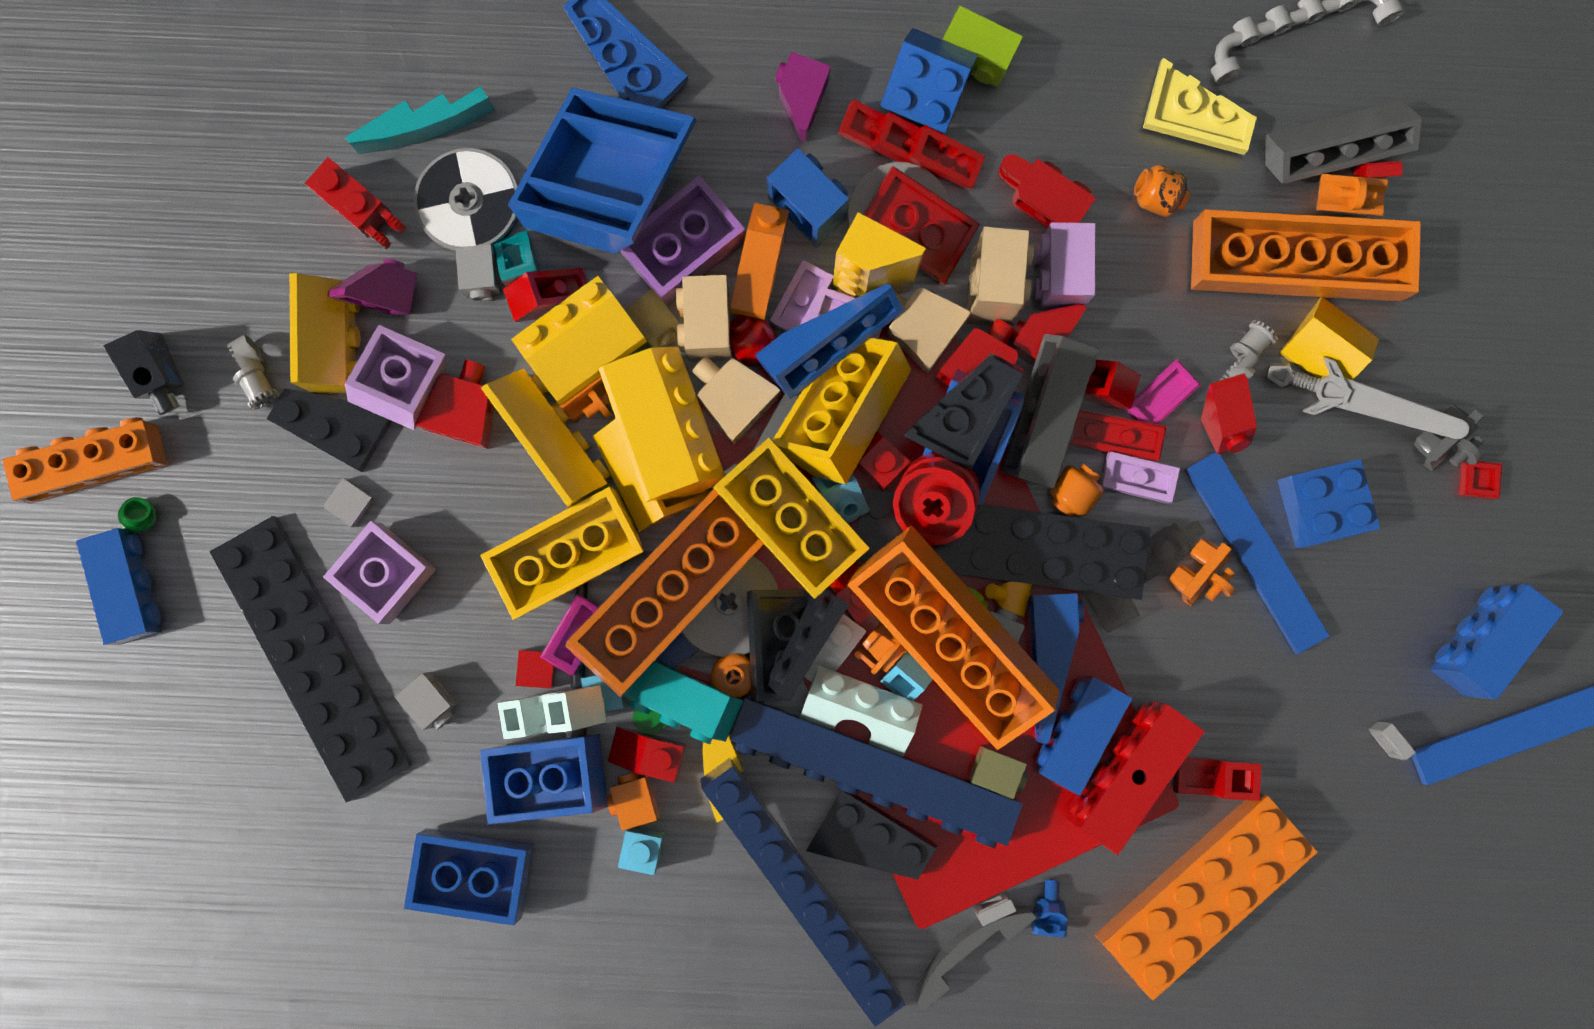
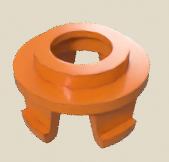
[854,623,906,675]

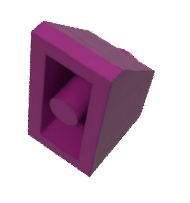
[775,52,831,142]
[328,259,417,316]

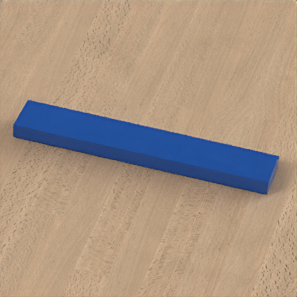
[1184,452,1329,654]
[1412,684,1594,785]

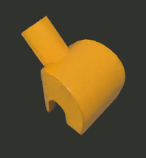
[985,582,1032,618]

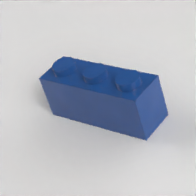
[76,528,161,645]
[1035,676,1132,796]

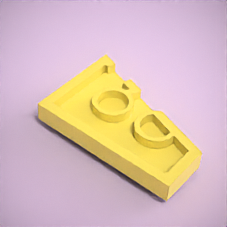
[1143,58,1257,155]

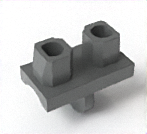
[1414,405,1484,472]

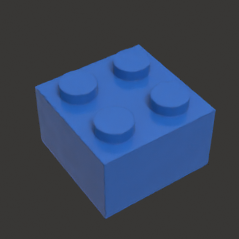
[880,28,978,133]
[767,148,849,248]
[1277,459,1380,548]

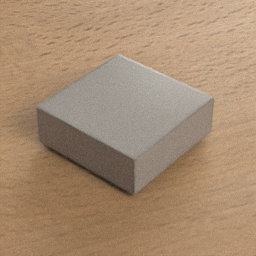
[322,478,375,528]
[1369,721,1416,760]
[973,892,1016,926]

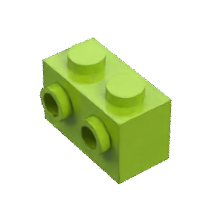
[942,5,1023,88]

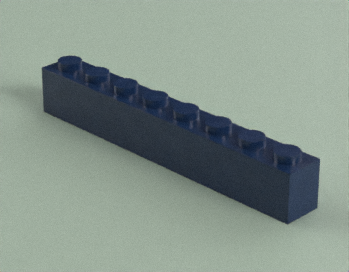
[730,697,1023,848]
[700,758,905,1027]

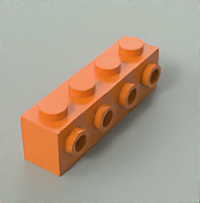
[2,417,168,504]

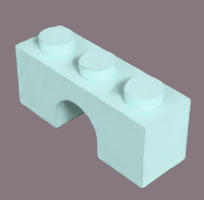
[799,666,923,757]
[498,685,607,739]

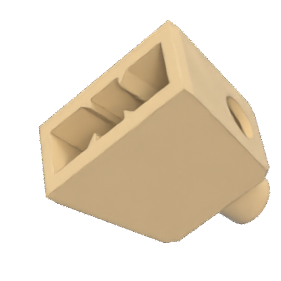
[887,287,971,374]
[692,356,781,445]

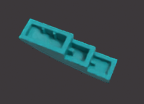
[345,86,495,154]

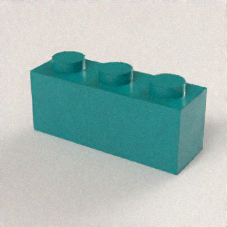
[622,660,743,744]

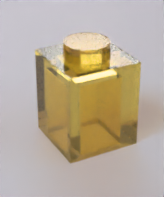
[624,288,679,348]

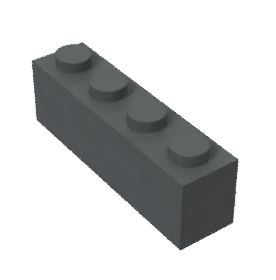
[1265,100,1422,184]
[1001,334,1098,488]

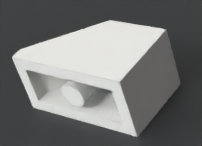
[804,614,866,682]

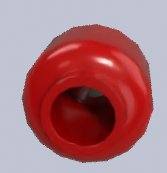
[729,315,778,367]

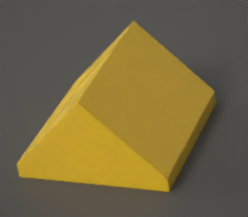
[1279,297,1379,380]

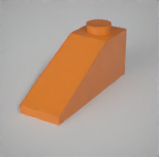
[729,202,789,320]

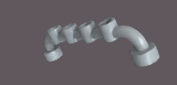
[1211,0,1406,85]

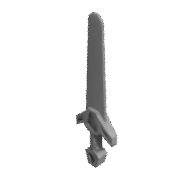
[1267,356,1470,439]

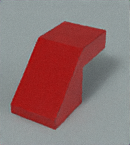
[1173,757,1261,801]

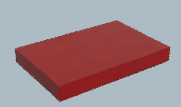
[862,166,980,285]

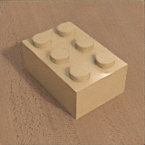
[965,227,1034,326]

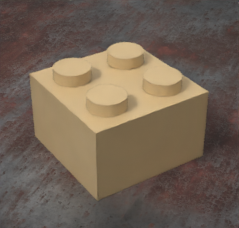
[676,275,732,362]

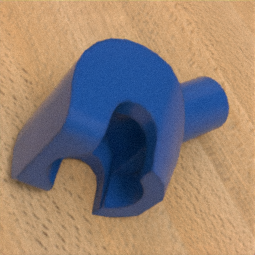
[1031,880,1068,937]

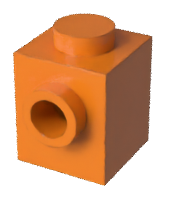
[607,772,660,831]

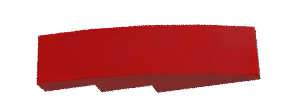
[837,99,986,189]

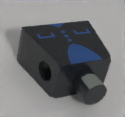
[103,330,183,415]

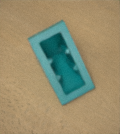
[494,230,541,286]

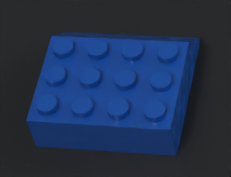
[508,87,697,254]

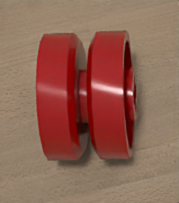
[893,452,981,546]

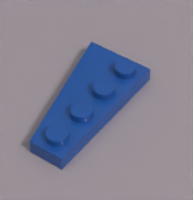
[563,0,689,108]

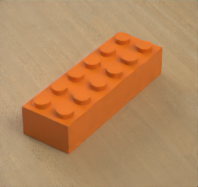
[1191,209,1421,302]
[566,489,764,697]
[848,525,1060,750]
[1094,793,1318,1001]

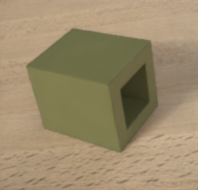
[968,745,1028,799]

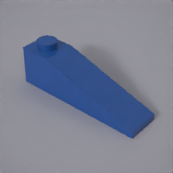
[755,283,904,399]
[1028,594,1084,743]

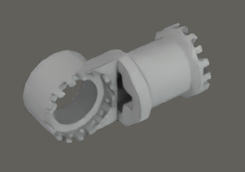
[1219,320,1279,381]
[227,334,280,410]

